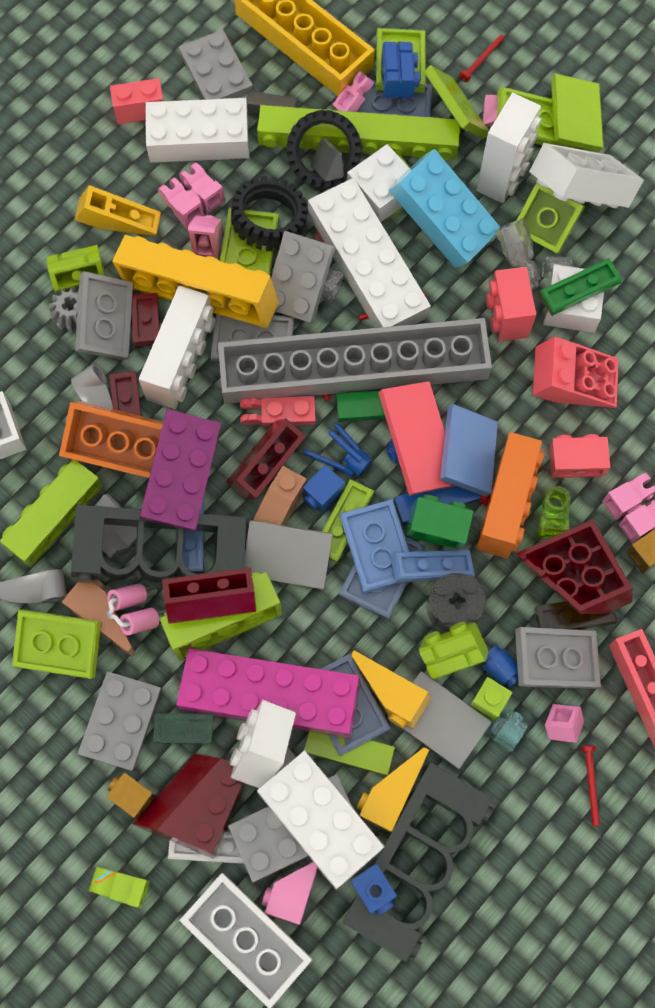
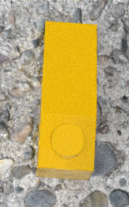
[75,185,161,236]
[351,650,431,729]
[356,748,429,833]

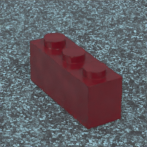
[226,418,306,500]
[162,567,256,624]

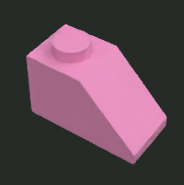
[188,215,223,259]
[262,862,318,925]

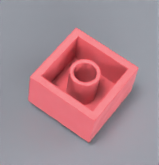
[486,267,536,342]

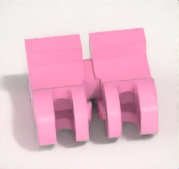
[158,162,225,229]
[602,473,655,544]

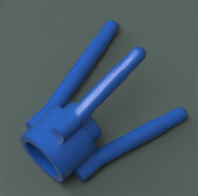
[303,423,372,477]

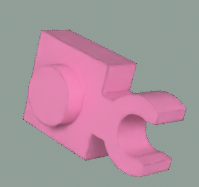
[332,72,374,112]

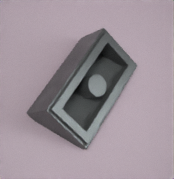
[246,91,298,116]
[311,138,344,181]

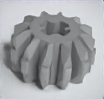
[49,287,79,333]

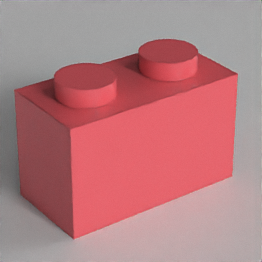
[110,78,164,124]
[549,434,610,478]

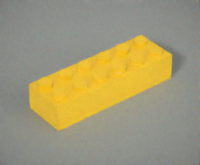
[234,0,375,96]
[112,235,279,329]

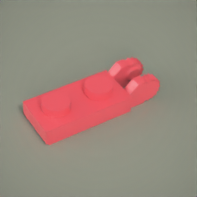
[240,396,316,427]

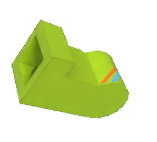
[89,867,151,908]

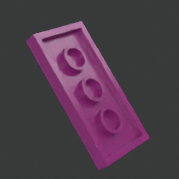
[139,409,221,531]

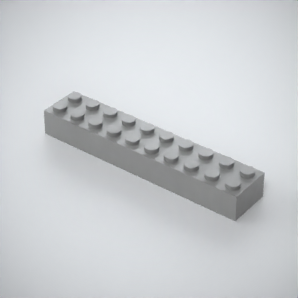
[218,318,492,404]

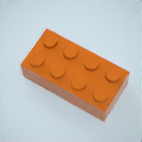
[59,401,163,478]
[476,432,544,559]

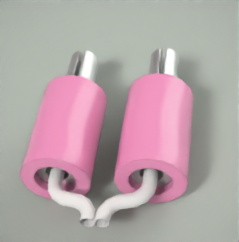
[107,584,166,635]

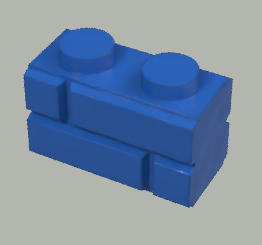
[381,42,420,98]

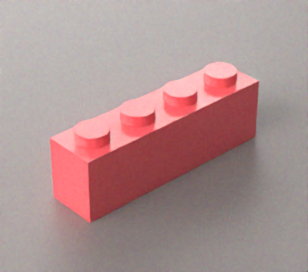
[609,629,655,748]

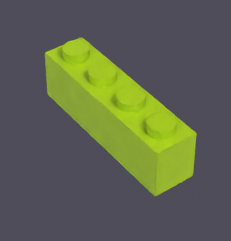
[0,459,103,568]

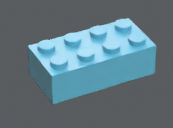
[388,149,502,268]

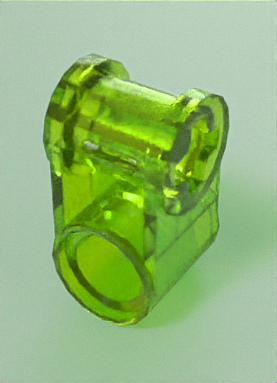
[538,486,570,539]

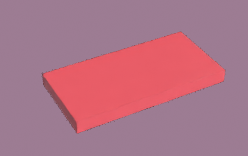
[378,381,455,496]

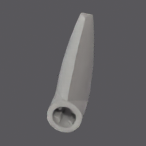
[71,363,113,409]
[0,569,67,603]

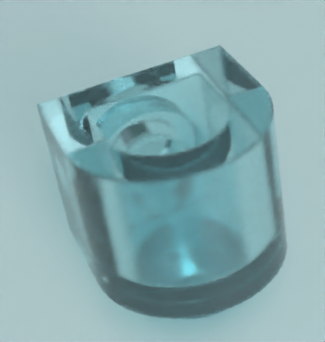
[491,709,529,752]

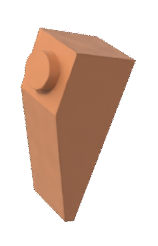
[245,466,307,546]
[62,579,136,657]

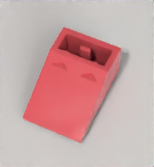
[533,336,619,408]

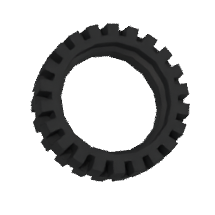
[286,110,362,188]
[231,176,308,251]

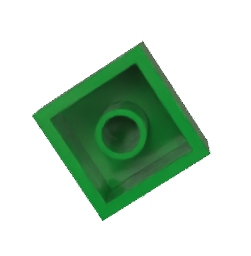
[404,494,474,550]

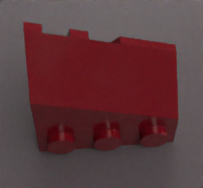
[516,520,633,614]
[132,754,246,859]

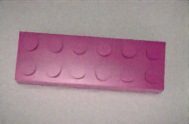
[176,648,360,739]

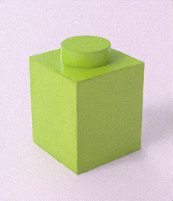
[470,677,513,722]

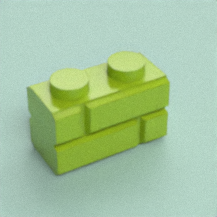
[47,245,105,292]
[419,622,489,680]

